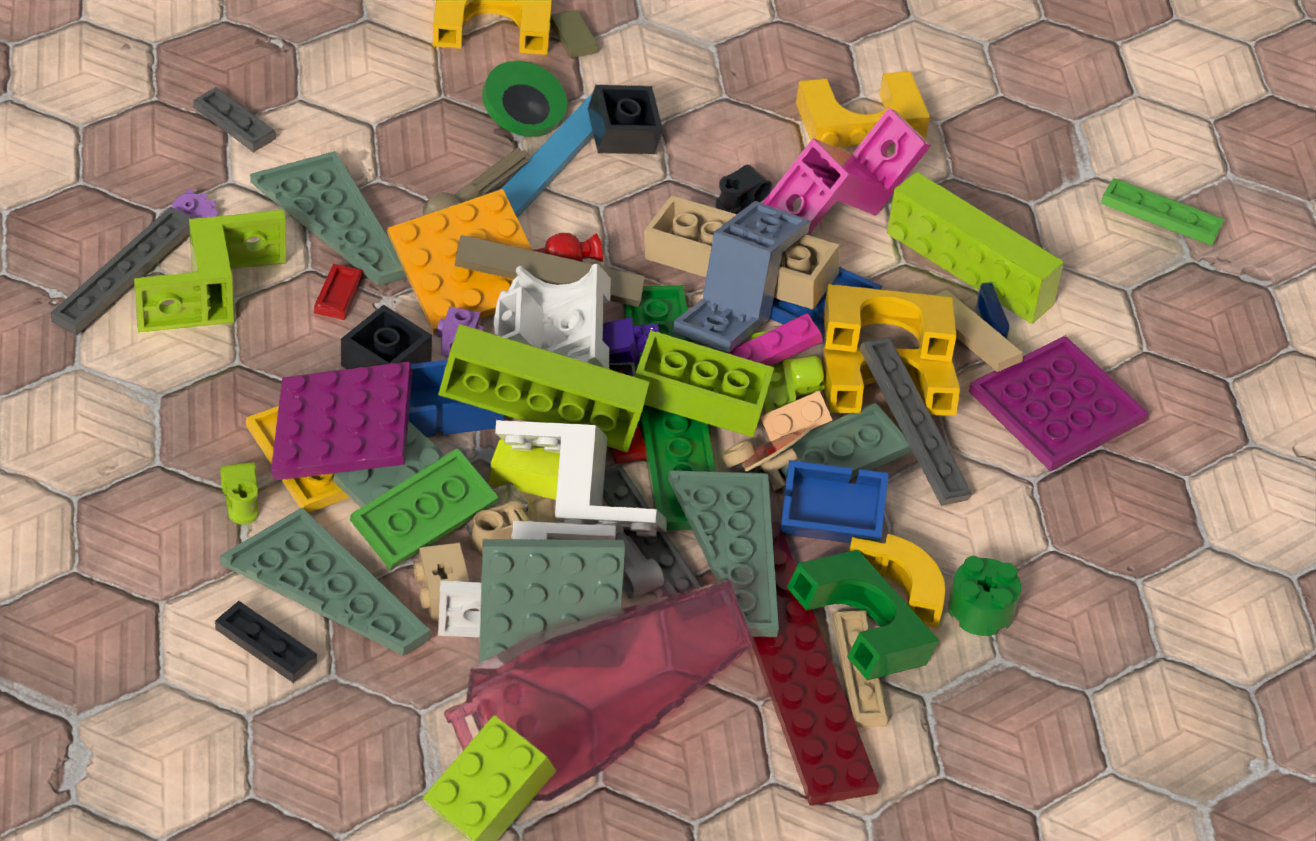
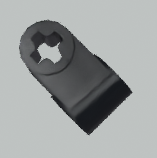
[715,164,772,214]

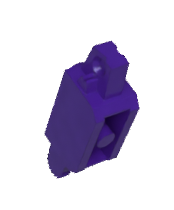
[602,317,660,367]

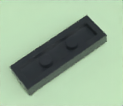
[215,601,317,683]

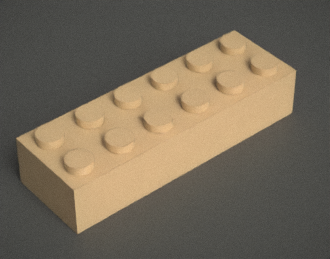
[644,195,839,309]

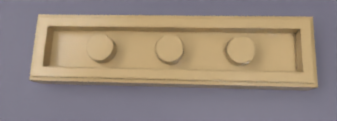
[935,290,1023,372]
[831,610,888,728]

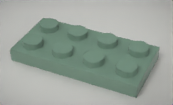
[774,403,912,479]

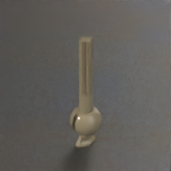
[410,147,529,220]

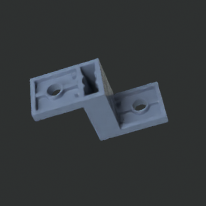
[672,201,810,353]

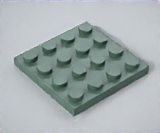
[479,539,625,667]

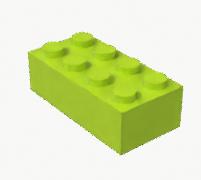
[635,330,774,437]

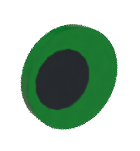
[482,61,567,137]

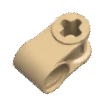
[471,500,534,554]

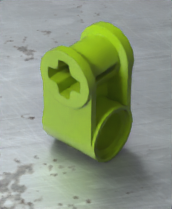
[220,462,258,525]

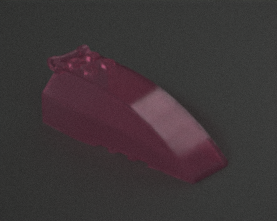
[444,580,754,801]

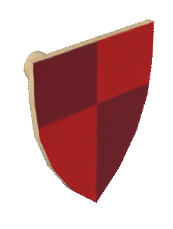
[741,428,810,490]

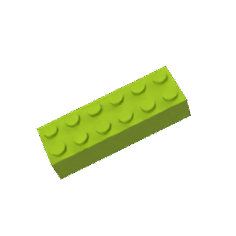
[887,172,1064,324]
[438,324,650,452]

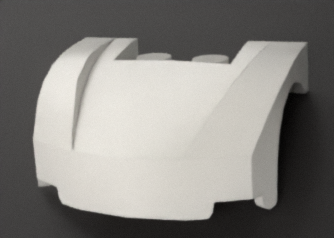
[494,263,611,369]

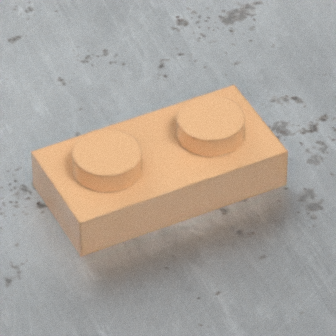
[760,391,833,442]

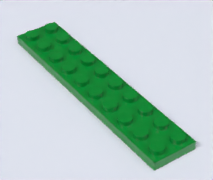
[622,285,716,531]

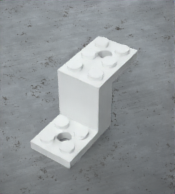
[495,420,667,537]
[438,521,616,637]

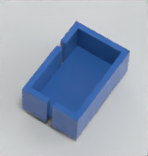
[409,360,504,437]
[780,460,889,543]

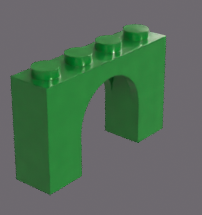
[787,550,940,681]

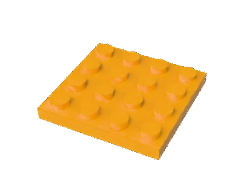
[387,189,533,335]

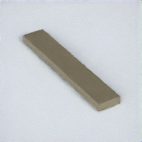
[454,235,645,307]

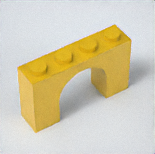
[433,0,552,55]
[796,71,930,147]
[824,284,956,362]
[822,347,960,416]

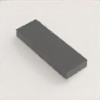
[193,87,276,152]

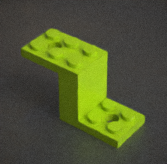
[134,210,286,333]

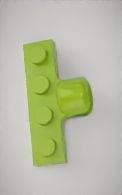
[751,330,825,413]

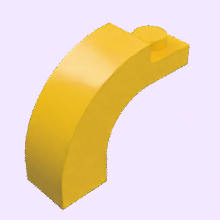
[849,534,945,628]

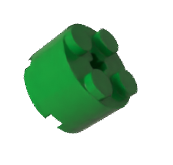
[948,556,1021,636]

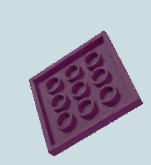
[968,335,1148,471]
[271,362,413,481]

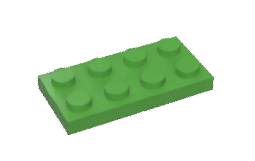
[350,448,499,571]

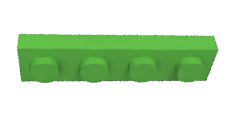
[1101,178,1225,246]

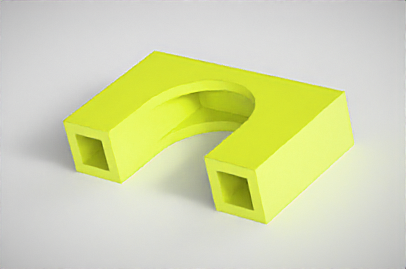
[490,439,560,500]

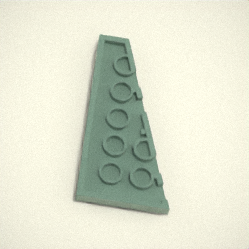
[250,151,407,286]
[668,470,779,637]
[220,508,431,656]

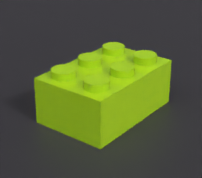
[422,715,556,841]

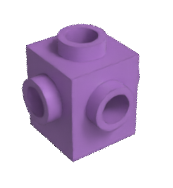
[437,307,485,357]

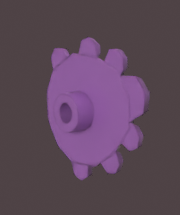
[172,189,218,218]

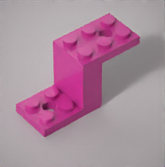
[763,108,931,235]

